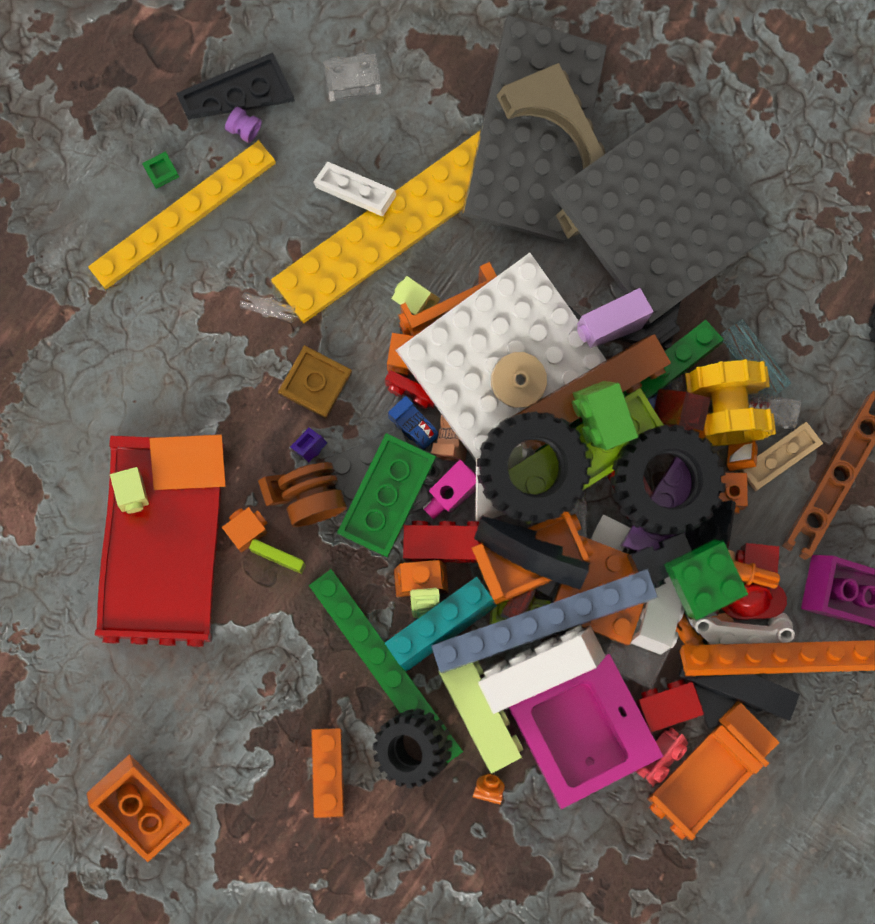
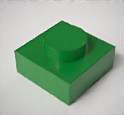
[142,151,179,189]

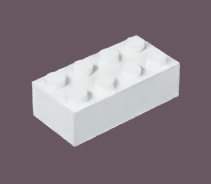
[478,625,606,714]

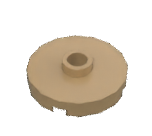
[491,352,547,408]

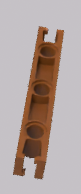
[781,391,875,560]

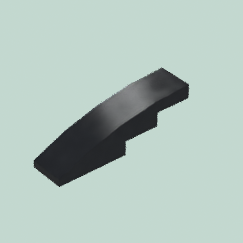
[474,516,590,590]
[678,664,800,721]

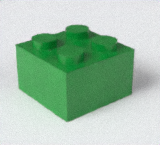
[664,540,748,620]

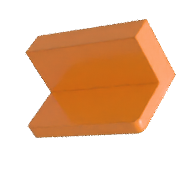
[718,701,780,767]

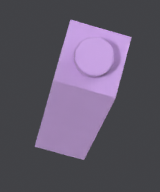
[577,288,654,348]

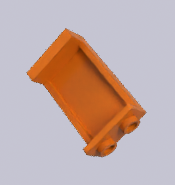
[398,262,497,336]
[472,512,593,604]
[647,725,763,841]

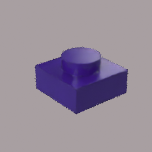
[290,428,327,463]

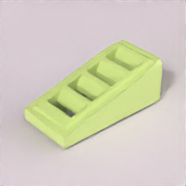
[410,588,440,618]

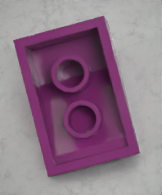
[801,555,875,628]

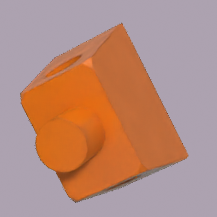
[394,560,449,597]

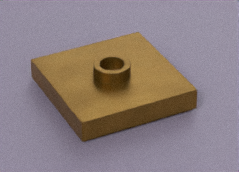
[278,345,352,419]

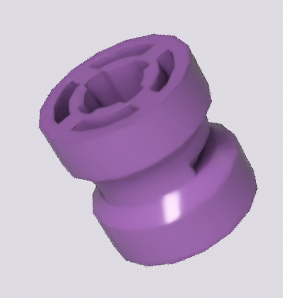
[225,107,262,143]

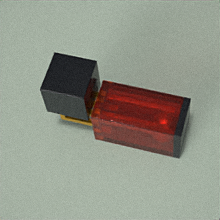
[500,581,559,619]

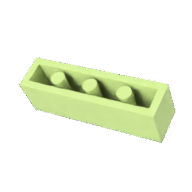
[438,661,523,774]

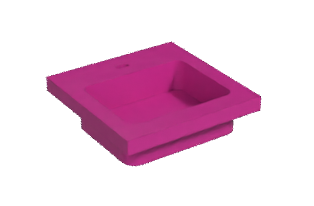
[509,654,663,810]

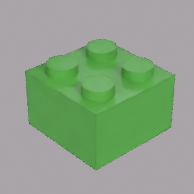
[572,381,638,450]

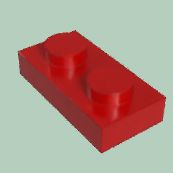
[385,370,435,409]

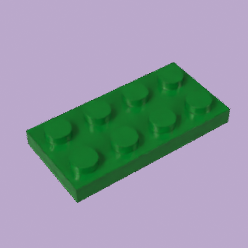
[337,433,437,558]

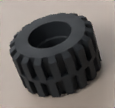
[373,709,452,788]

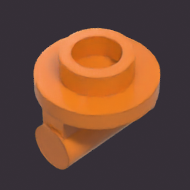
[473,774,505,804]

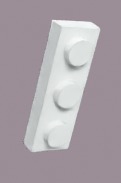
[314,161,396,217]

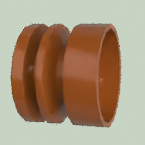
[277,462,347,527]

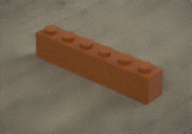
[512,334,671,450]

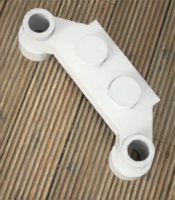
[687,613,795,645]

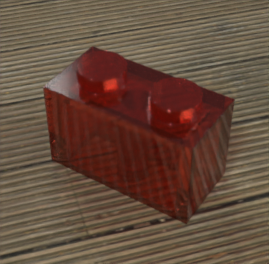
[654,389,710,431]

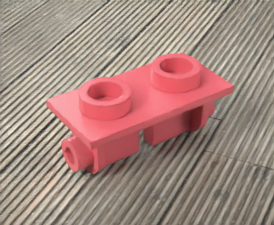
[635,728,689,787]

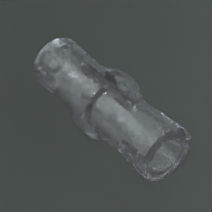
[240,292,297,323]

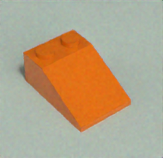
[87,754,191,862]

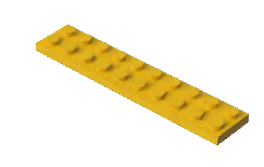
[271,131,480,324]

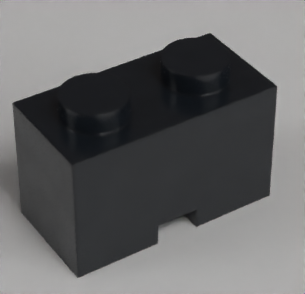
[627,533,692,588]

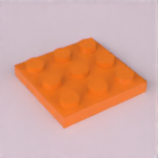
[554,535,644,645]

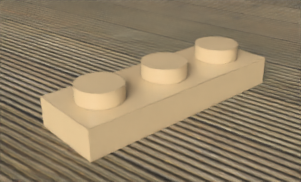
[739,422,823,492]

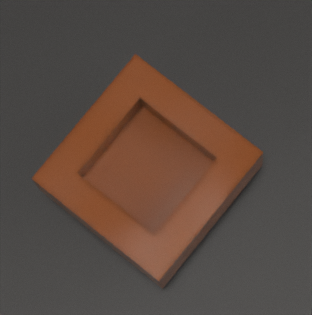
[258,474,292,506]

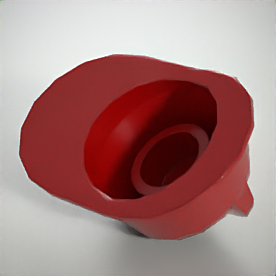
[722,581,787,620]

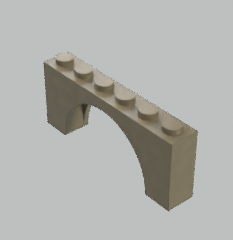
[497,63,605,239]

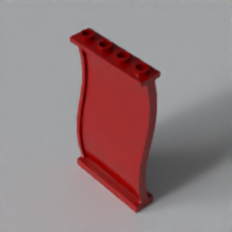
[95,436,224,647]

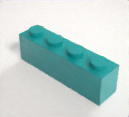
[385,577,497,672]

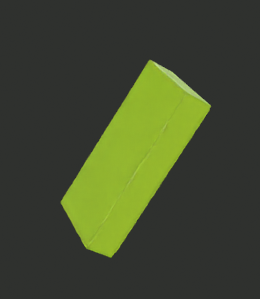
[249,539,306,574]

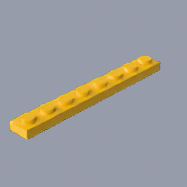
[88,140,276,290]

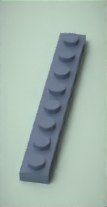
[432,569,658,673]

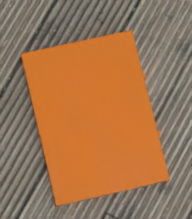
[149,434,226,490]

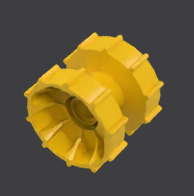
[685,359,776,447]

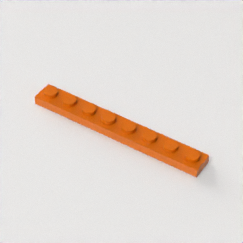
[680,640,875,676]

